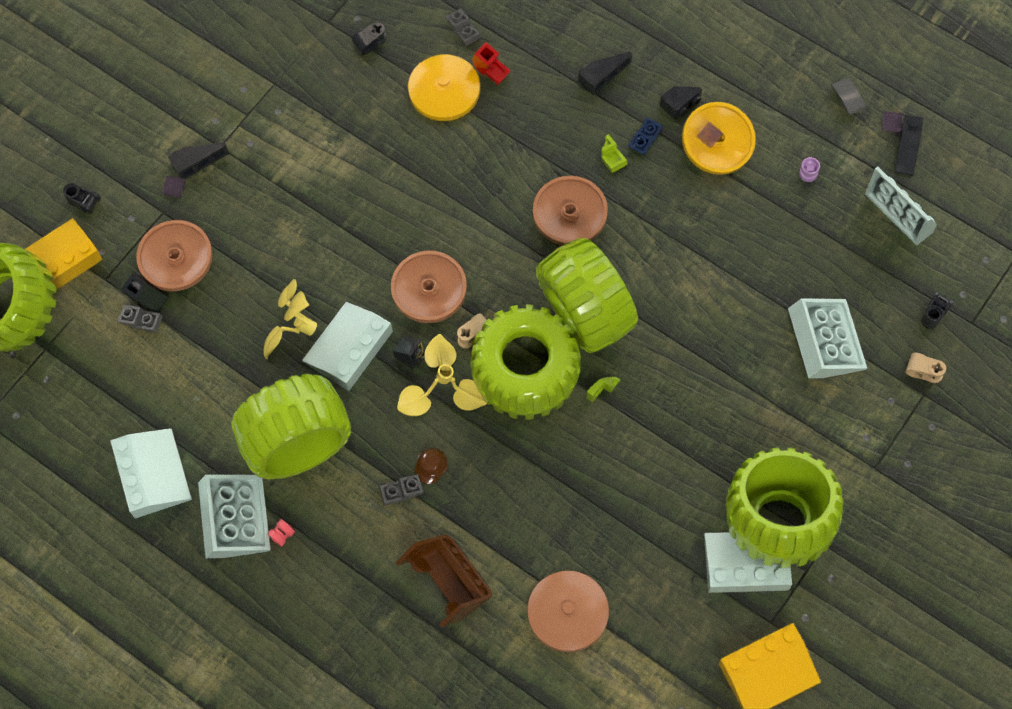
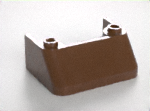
[395,534,492,627]

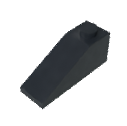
[578,51,632,96]
[894,114,924,176]
[168,143,229,181]

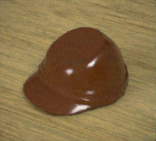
[414,448,448,484]

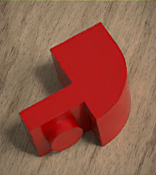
[472,42,511,85]

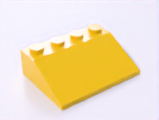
[25,218,103,290]
[719,623,821,709]

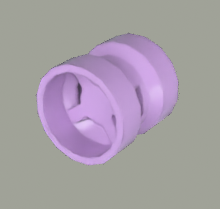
[799,157,820,182]

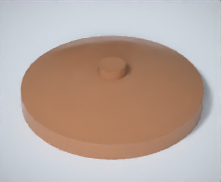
[533,176,608,246]
[136,220,213,291]
[391,251,467,323]
[528,571,609,652]

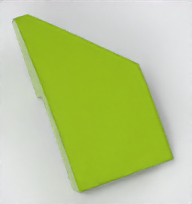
[602,135,628,173]
[586,377,620,403]

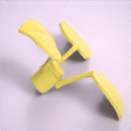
[264,279,317,360]
[397,334,487,416]

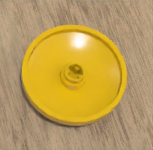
[408,55,480,121]
[682,102,756,175]

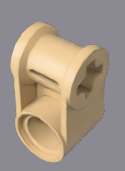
[457,314,486,349]
[906,353,946,383]

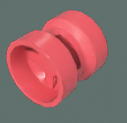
[267,519,295,547]

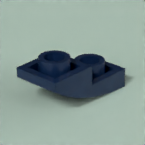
[628,117,663,155]

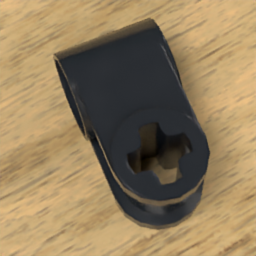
[351,22,387,55]
[63,183,101,214]
[921,291,954,329]

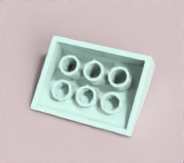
[865,166,937,245]
[788,299,867,378]
[302,302,393,391]
[110,428,192,518]
[198,475,270,558]
[704,532,792,593]

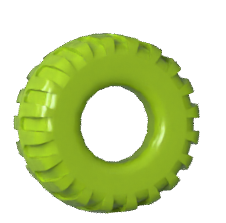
[536,238,638,353]
[0,242,56,352]
[470,304,581,420]
[232,374,351,480]
[726,448,843,568]

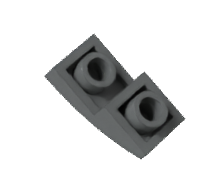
[446,8,481,46]
[832,77,866,116]
[118,305,163,333]
[378,474,423,506]

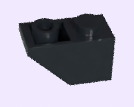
[660,86,702,120]
[121,274,169,312]
[393,336,424,370]

